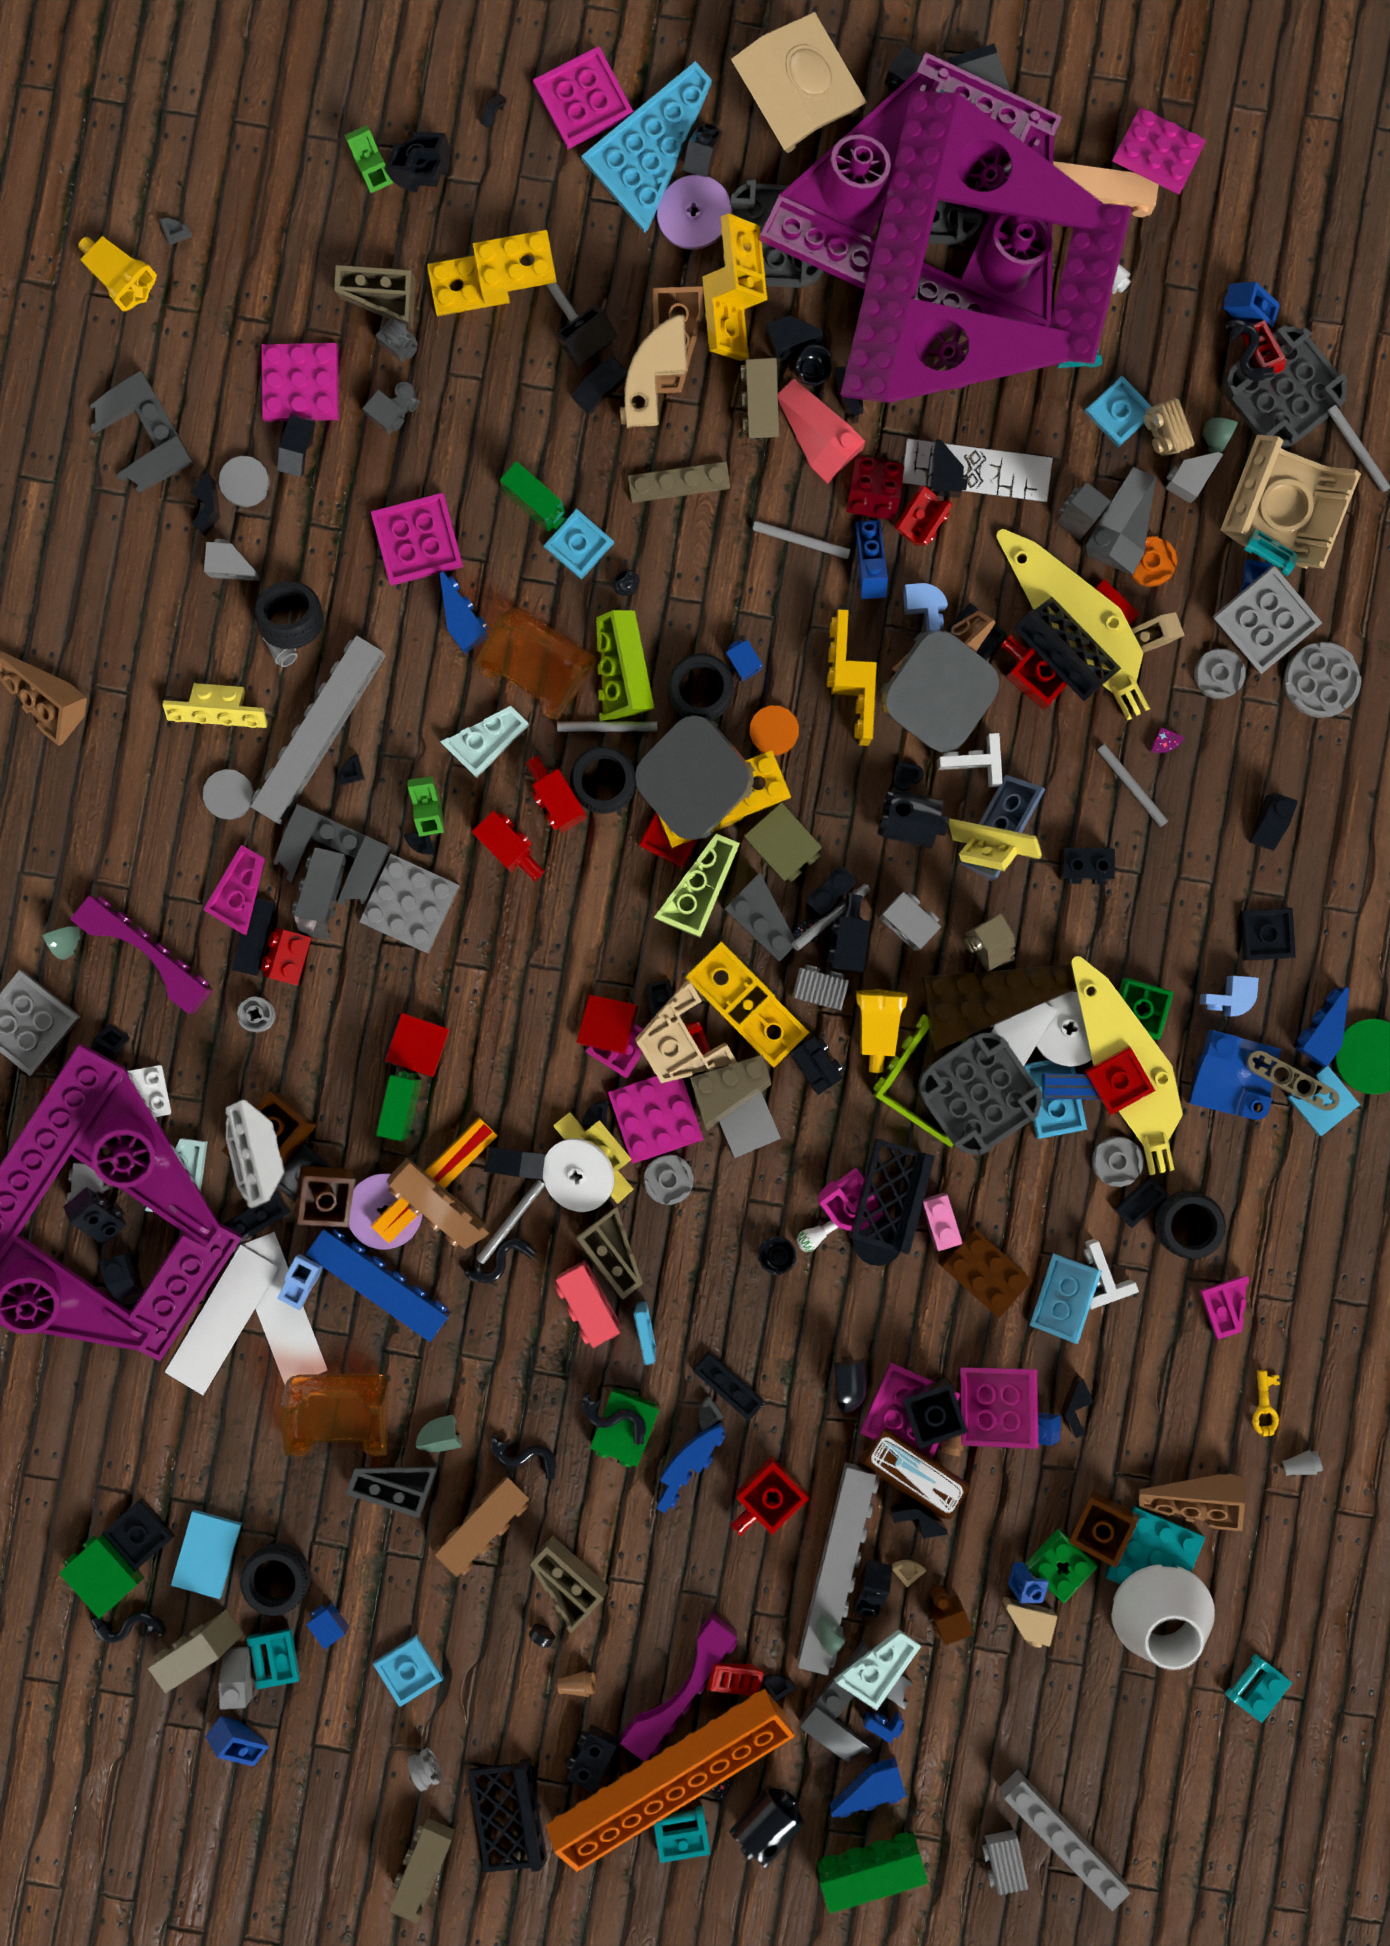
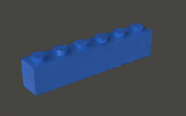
[306,1227,451,1342]

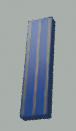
[1042,1074,1101,1100]

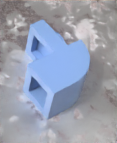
[903,583,948,632]
[1199,976,1259,1016]
[277,1254,323,1310]

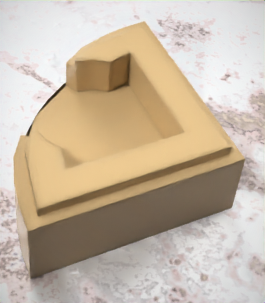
[892,1560,926,1588]

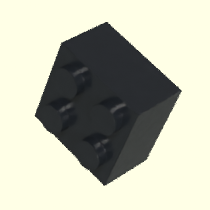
[900,1378,968,1449]

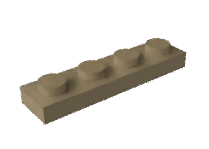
[628,462,730,503]

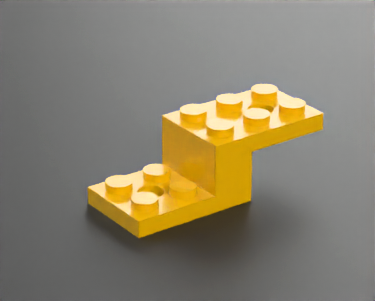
[702,213,767,361]
[427,230,557,316]
[827,610,877,746]
[658,750,791,849]
[685,942,809,1068]

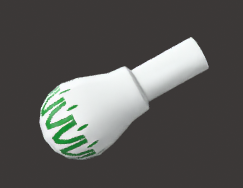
[796,1220,838,1252]

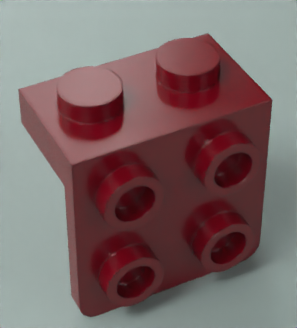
[846,457,904,521]

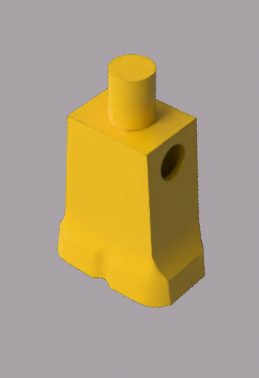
[78,236,157,312]
[856,989,908,1073]

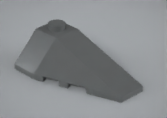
[1086,467,1156,575]

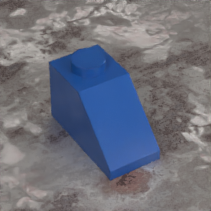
[1223,282,1280,328]
[205,1716,269,1766]

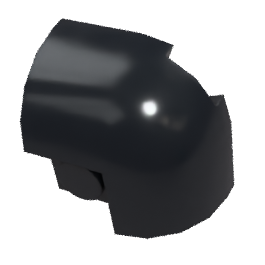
[385,132,450,193]
[834,1356,867,1414]

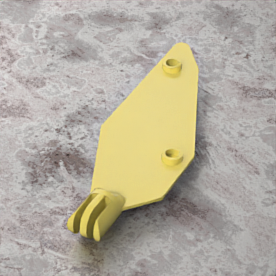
[997,529,1150,721]
[1071,956,1183,1175]

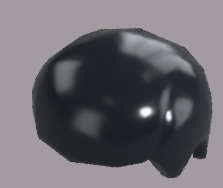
[794,344,833,386]
[758,1236,796,1275]

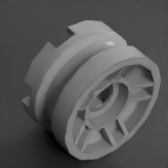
[237,997,276,1033]
[407,1748,442,1791]

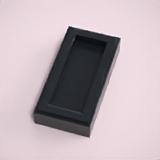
[1113,1175,1169,1228]

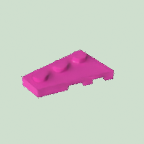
[203,845,265,935]

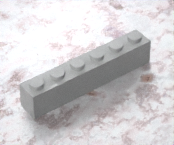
[1000,1769,1130,1911]

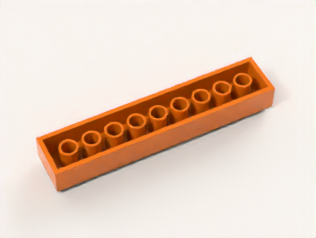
[545,1689,795,1872]

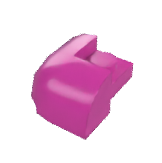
[818,1168,884,1231]

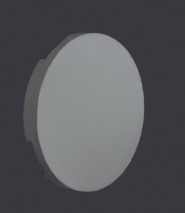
[1284,642,1361,718]

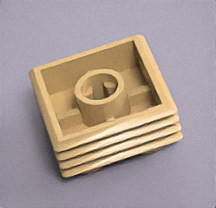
[1143,398,1195,456]

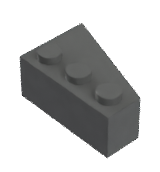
[1057,482,1111,540]
[292,848,347,941]
[724,873,795,962]
[346,1466,438,1518]

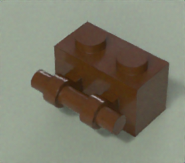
[928,1585,974,1646]

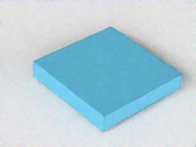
[1084,376,1151,447]
[544,508,614,580]
[1287,1066,1360,1136]
[373,1634,444,1707]

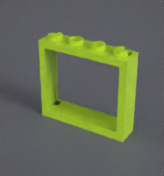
[873,1014,969,1147]

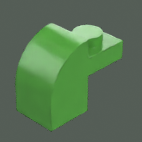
[344,125,393,193]
[407,776,444,837]

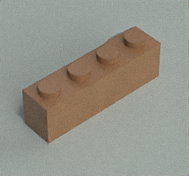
[387,1157,489,1249]
[433,1476,529,1577]

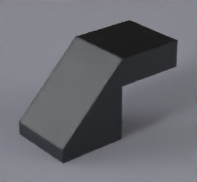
[571,355,628,415]
[277,413,315,477]
[191,472,220,536]
[91,1024,130,1062]
[484,1146,545,1179]
[1061,1375,1094,1438]
[890,1502,948,1539]

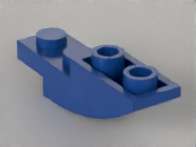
[656,1422,726,1513]

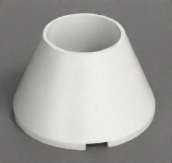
[1111,1564,1215,1669]

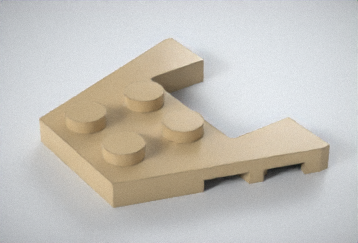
[635,980,738,1083]

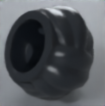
[613,569,640,596]

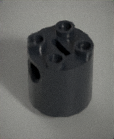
[877,789,949,849]
[729,1786,804,1868]

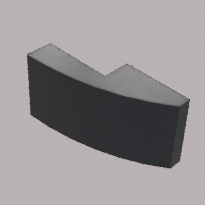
[834,366,863,423]

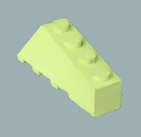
[654,834,740,938]

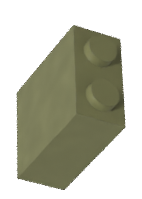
[743,803,822,883]

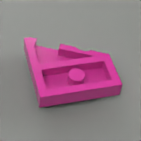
[586,1023,643,1078]
[1199,1275,1249,1340]

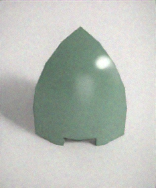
[1202,418,1238,453]
[42,926,80,960]
[416,1415,462,1452]
[817,1614,845,1656]

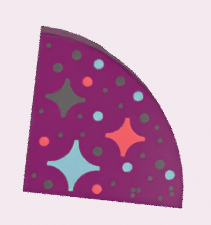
[1150,727,1184,753]

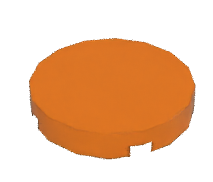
[1129,536,1177,587]
[749,706,799,756]

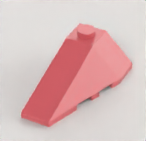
[778,379,865,485]

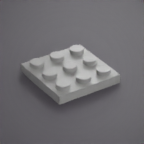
[1213,565,1322,674]
[359,854,460,954]
[0,970,81,1076]

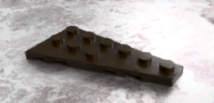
[922,965,1075,1053]

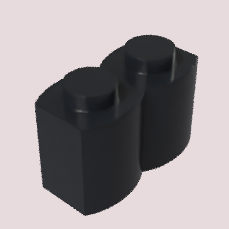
[806,867,856,917]

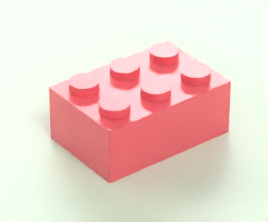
[555,1259,622,1348]

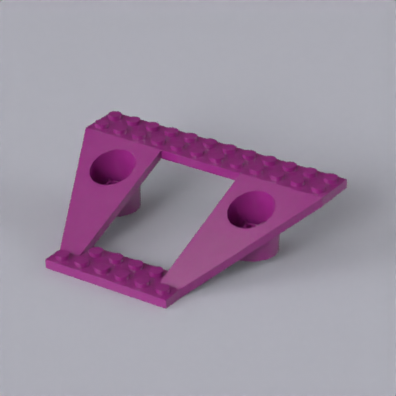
[759,52,1062,338]
[840,91,1132,403]
[0,1043,242,1361]

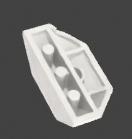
[226,1100,284,1208]

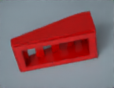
[1241,320,1286,374]
[707,1663,764,1696]

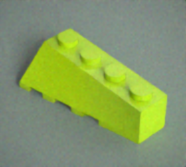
[596,610,655,722]

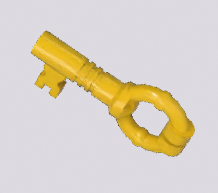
[1252,1370,1280,1437]

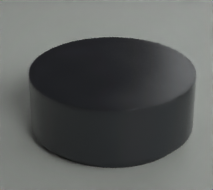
[529,1624,555,1648]

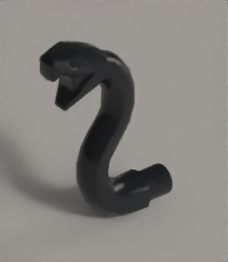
[1226,320,1275,381]
[464,1237,537,1284]
[582,1393,646,1445]
[490,1435,557,1479]
[90,1611,167,1643]

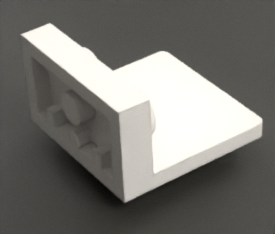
[128,1065,171,1117]

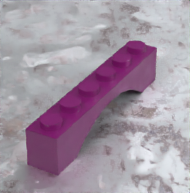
[70,896,213,1014]
[620,1612,738,1762]

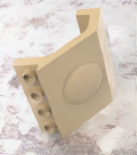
[731,12,867,153]
[1220,435,1361,569]

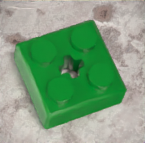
[1118,978,1174,1040]
[1025,1529,1098,1603]

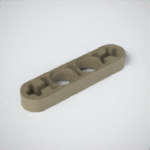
[1245,1051,1339,1111]

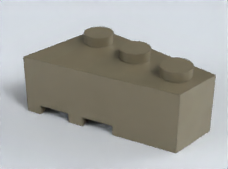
[334,265,416,329]
[741,358,779,438]
[964,914,1015,972]
[690,1055,771,1130]
[575,1207,643,1300]
[530,1535,609,1634]
[148,1609,243,1693]
[389,1818,455,1924]

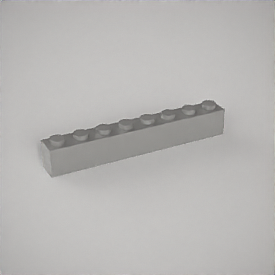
[251,635,386,825]
[797,1462,879,1675]

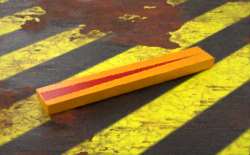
[371,1117,497,1243]

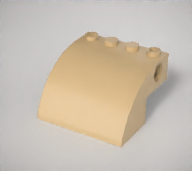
[621,316,687,429]

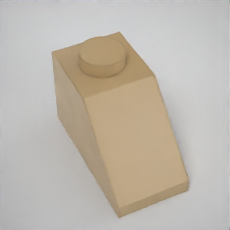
[1131,612,1185,653]
[1003,1597,1057,1648]

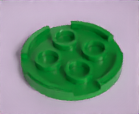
[1333,1019,1390,1094]

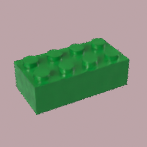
[817,1832,929,1914]

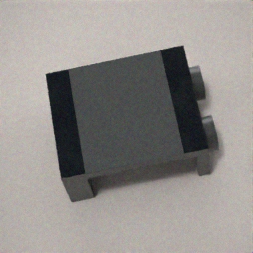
[946,43,1011,92]

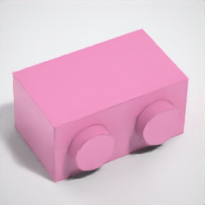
[922,1192,963,1251]

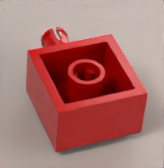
[1000,634,1067,710]
[525,756,588,833]
[472,811,545,882]
[730,1456,809,1536]

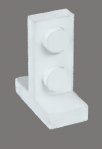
[937,733,1002,787]
[1083,1239,1139,1309]

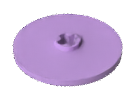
[657,175,732,250]
[349,1173,423,1249]

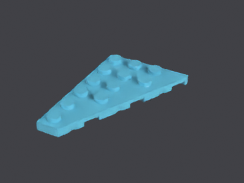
[582,61,712,233]

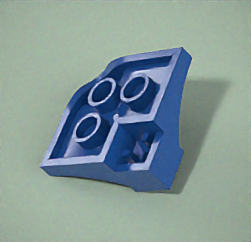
[1188,1030,1281,1120]

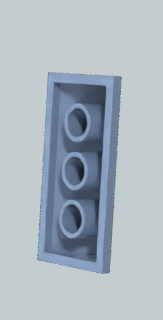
[958,775,1045,881]

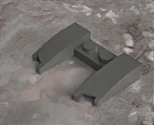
[90,371,194,493]
[274,804,391,905]
[799,1641,912,1763]

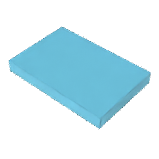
[1024,1060,1087,1139]
[1030,1253,1102,1344]
[635,1301,657,1365]
[171,1509,243,1599]

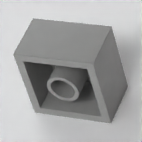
[878,892,941,951]

